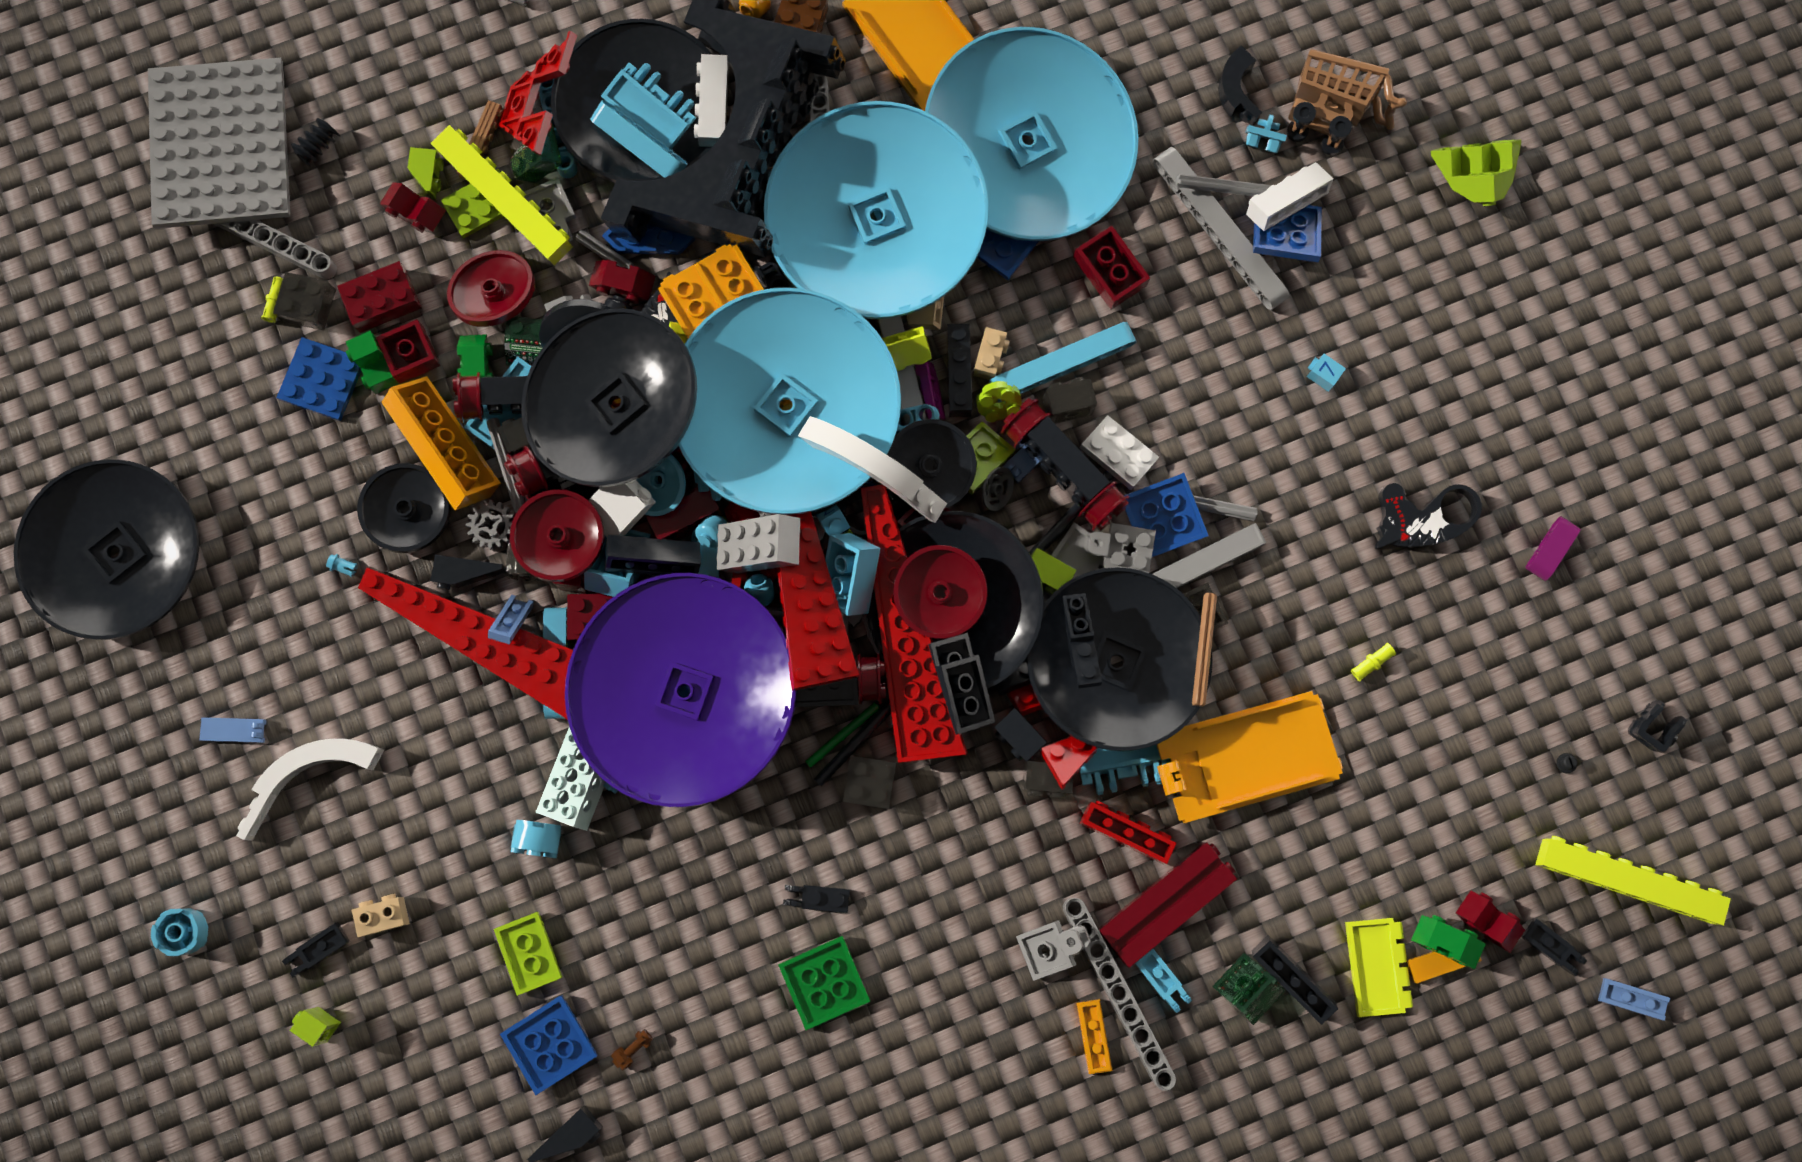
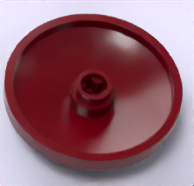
[447,250,535,327]
[510,490,604,582]
[893,545,987,639]

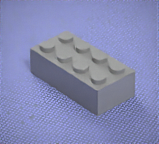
[716,514,800,574]

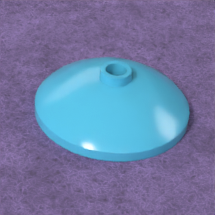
[636,454,686,516]

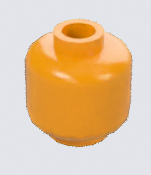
[739,0,771,18]

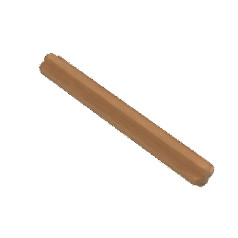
[1192,593,1217,707]

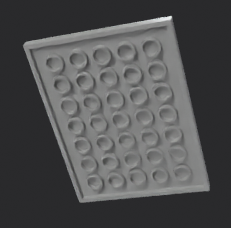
[148,58,291,229]

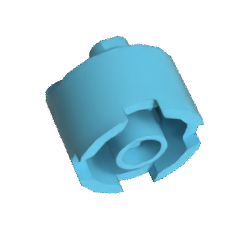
[511,819,561,858]
[151,908,208,956]

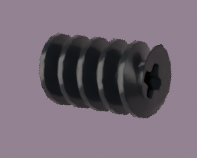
[291,118,340,167]

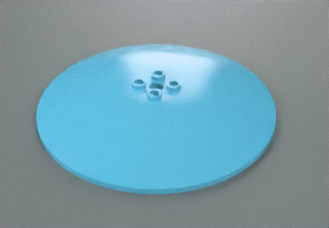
[925,27,1138,241]
[764,101,988,319]
[678,288,901,515]

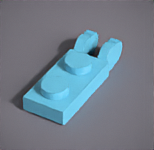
[1135,949,1192,1013]

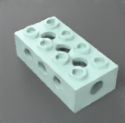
[536,727,606,831]

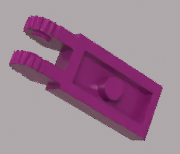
[915,361,946,421]

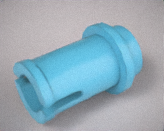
[326,554,358,577]

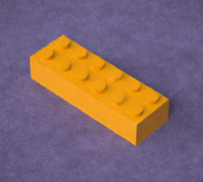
[381,376,501,511]

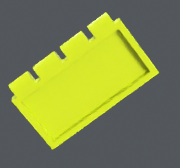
[1345,918,1413,1017]

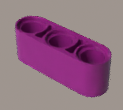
[1525,516,1581,581]

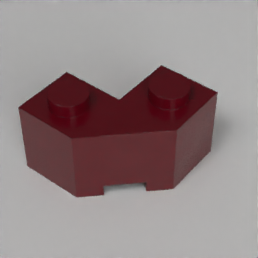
[380,182,446,233]
[589,260,656,304]
[1456,890,1525,953]

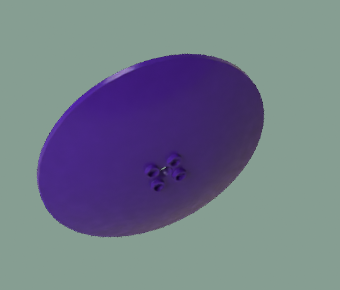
[565,573,796,807]

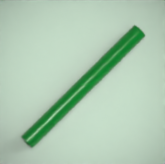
[805,702,880,768]

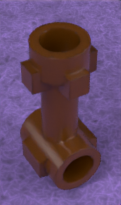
[611,1029,653,1071]

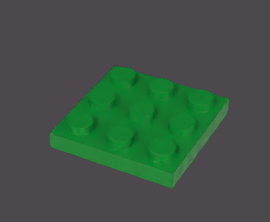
[778,936,870,1030]

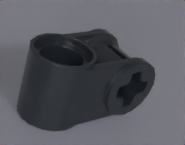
[754,257,790,289]

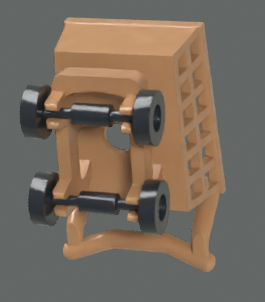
[1287,49,1407,156]

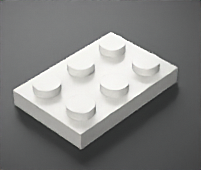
[1079,415,1159,490]

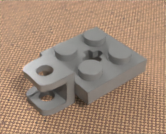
[524,178,576,243]
[1084,523,1156,573]
[1016,920,1091,981]

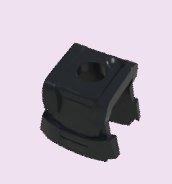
[1628,700,1687,752]

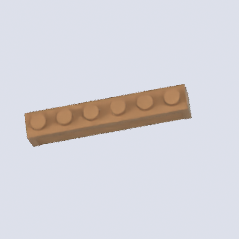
[457,100,503,180]

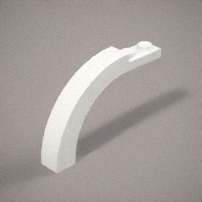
[798,416,947,523]
[236,739,384,841]

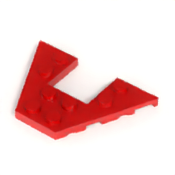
[499,31,577,155]
[1007,684,1098,790]

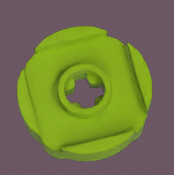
[976,381,1022,422]

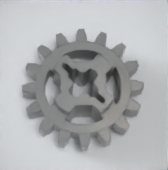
[466,500,515,550]

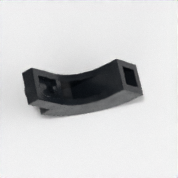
[1218,45,1262,126]

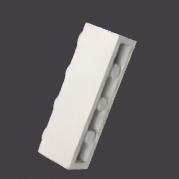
[694,54,729,147]
[1246,162,1334,231]

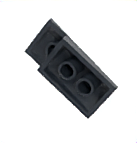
[928,633,995,735]

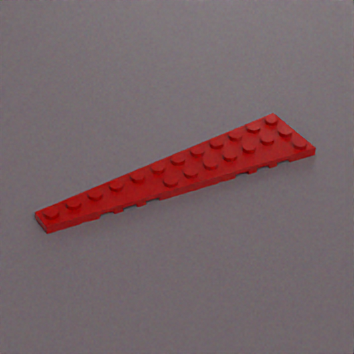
[861,485,968,763]
[771,512,859,691]
[358,567,573,720]

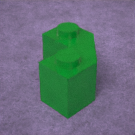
[345,331,400,394]
[457,334,494,378]
[1411,915,1486,970]

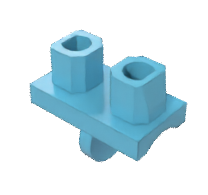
[1245,114,1287,153]

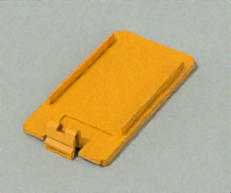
[842,0,975,111]
[658,244,793,411]
[1156,691,1343,823]

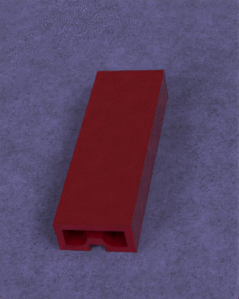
[1098,842,1237,968]

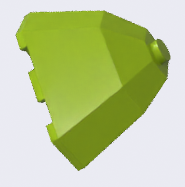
[1431,139,1521,206]

